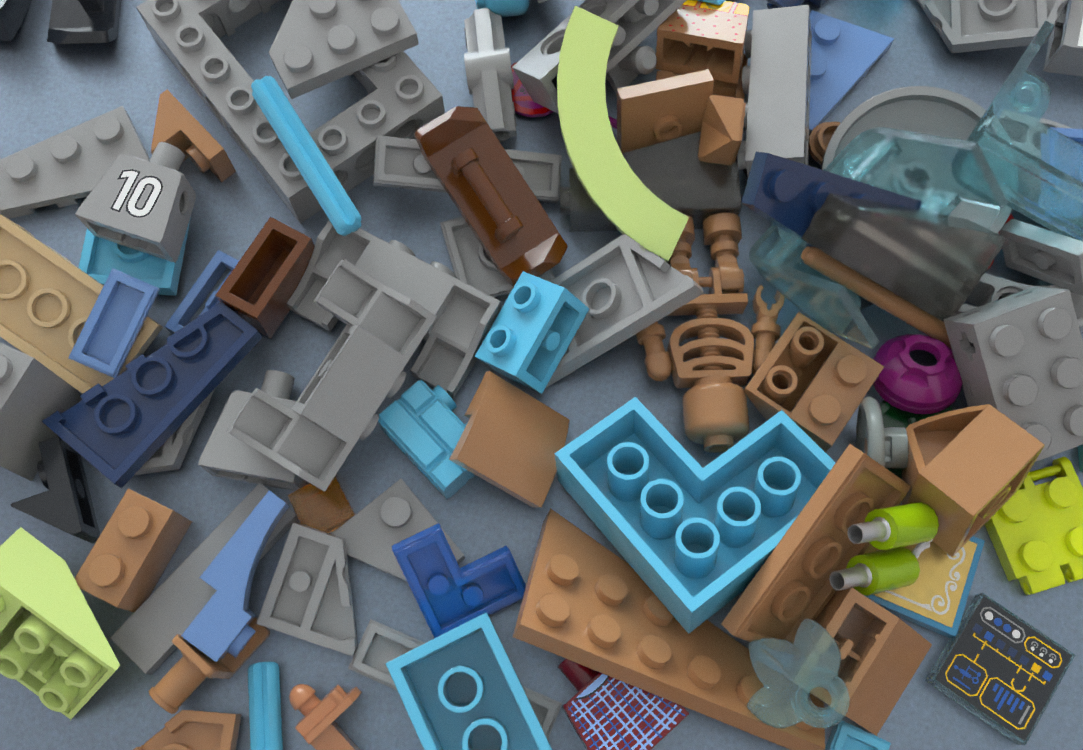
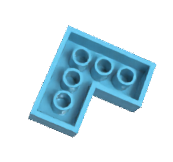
[554,397,836,634]
[385,612,552,750]

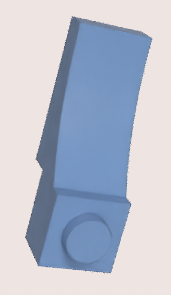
[181,490,290,662]

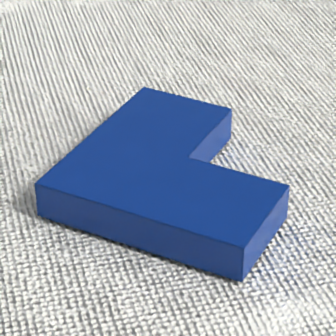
[391,523,526,638]

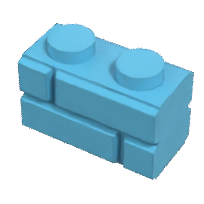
[378,380,475,500]

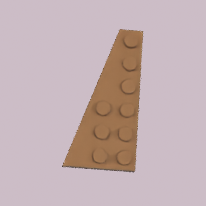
[513,508,825,750]

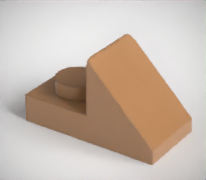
[151,89,236,182]

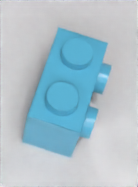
[475,271,589,394]

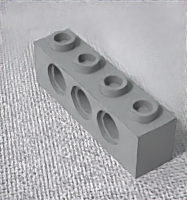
[512,0,687,113]

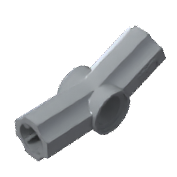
[464,8,517,142]

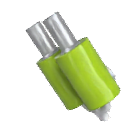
[829,502,939,596]

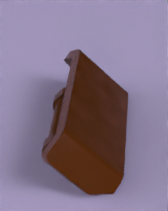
[415,106,568,287]

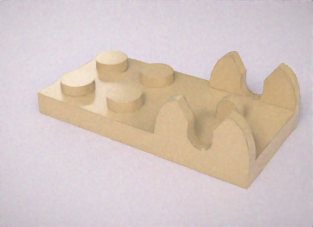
[0,214,163,393]

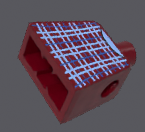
[557,659,689,750]

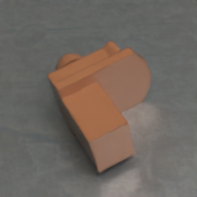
[289,684,362,750]

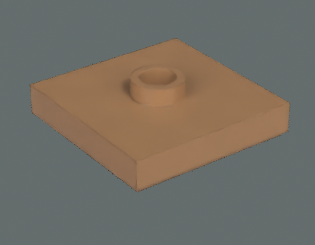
[617,69,714,166]

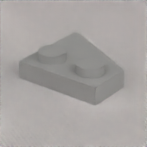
[256,522,358,656]

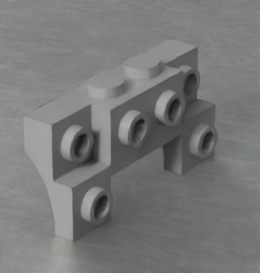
[287,220,501,398]
[227,259,437,492]

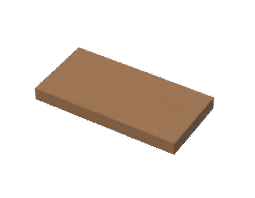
[721,444,911,656]

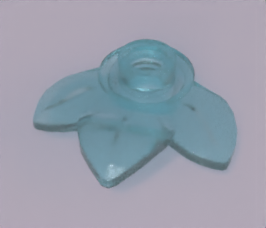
[747,618,850,728]

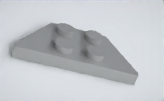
[917,0,1068,53]
[546,234,704,388]

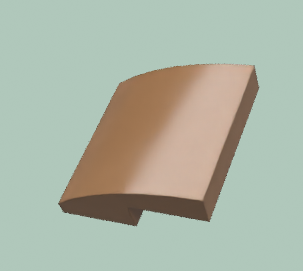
[449,371,570,508]

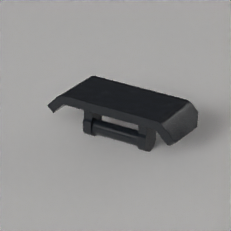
[47,0,122,44]

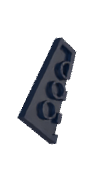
[741,151,922,292]

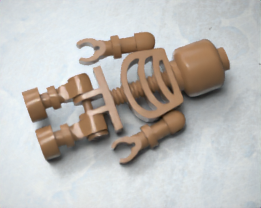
[636,213,785,453]

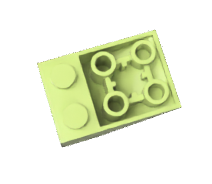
[0,527,120,720]

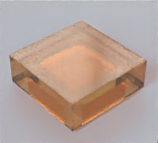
[287,475,355,533]

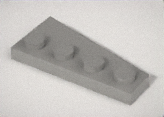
[0,106,150,219]

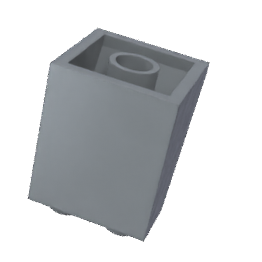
[0,342,82,481]

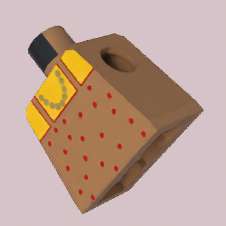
[655,0,750,84]

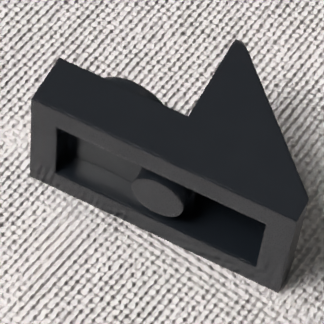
[11,436,100,543]

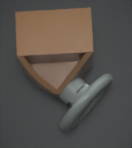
[856,397,1045,557]

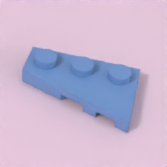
[809,10,895,134]

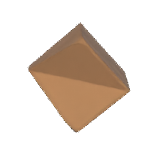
[698,95,746,166]

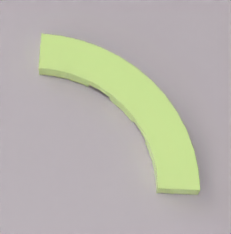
[557,6,689,263]

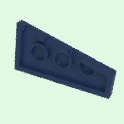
[42,302,263,488]

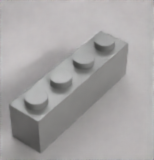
[737,5,812,177]

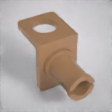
[148,617,270,714]

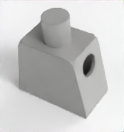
[198,370,306,493]

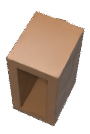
[75,488,192,612]

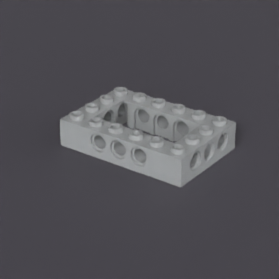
[136,0,445,224]

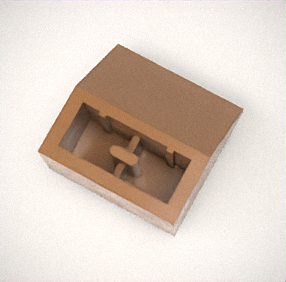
[744,312,884,452]
[783,587,932,736]

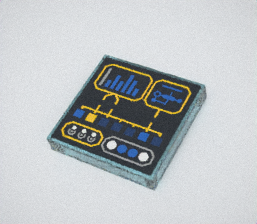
[925,593,1075,745]

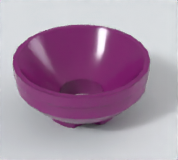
[873,334,963,414]

